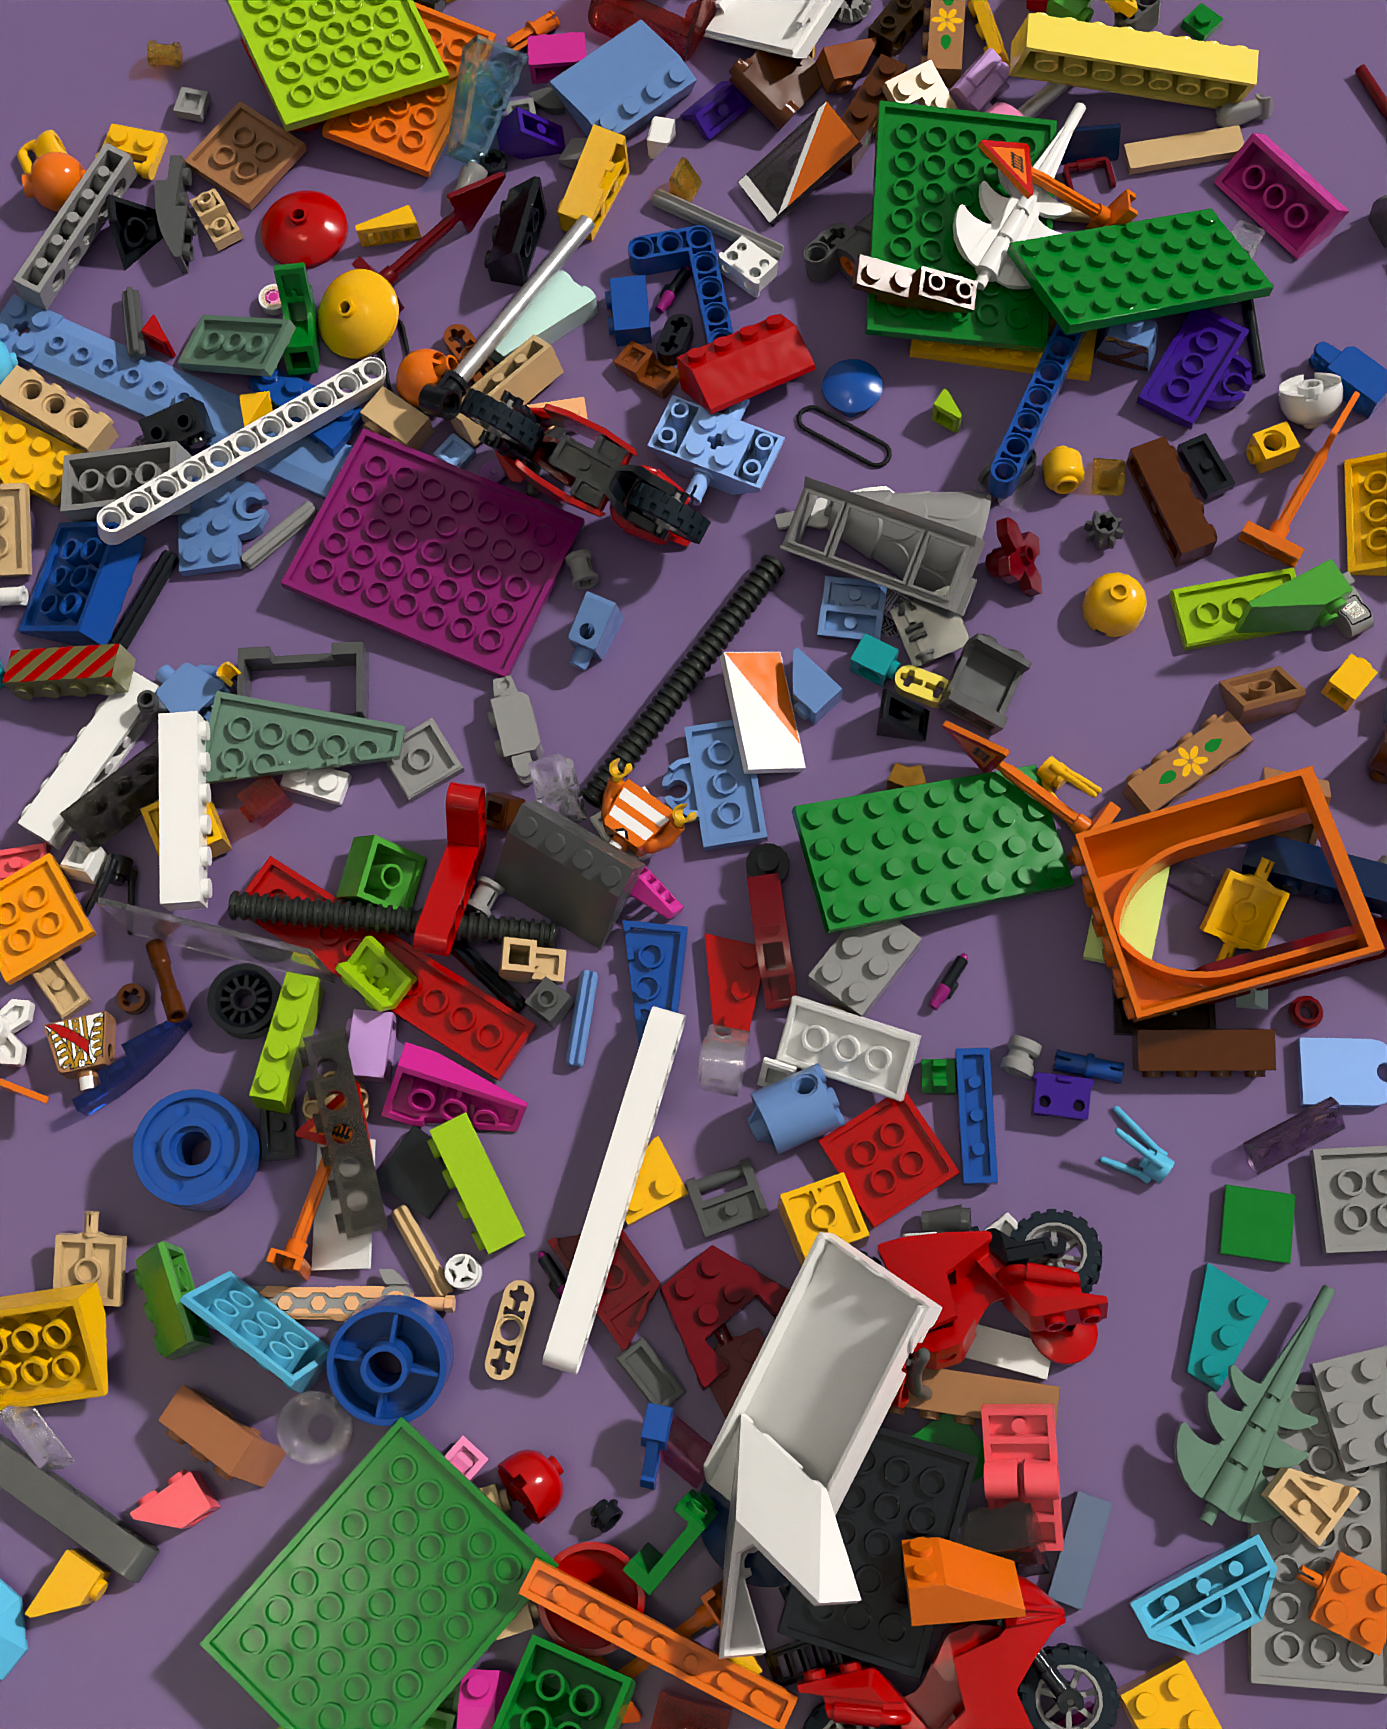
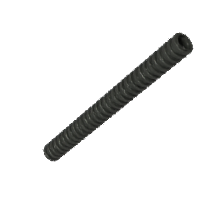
[580,555,785,809]
[228,890,558,949]

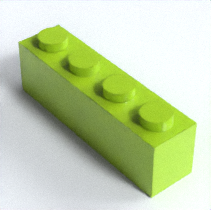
[249,972,325,1114]
[427,1112,526,1255]

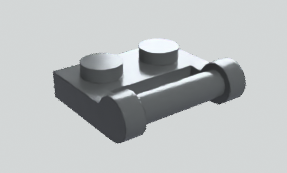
[685,1157,769,1239]

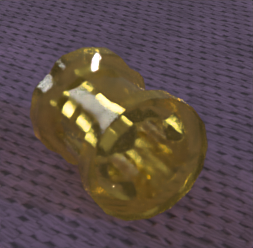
[147,40,183,69]

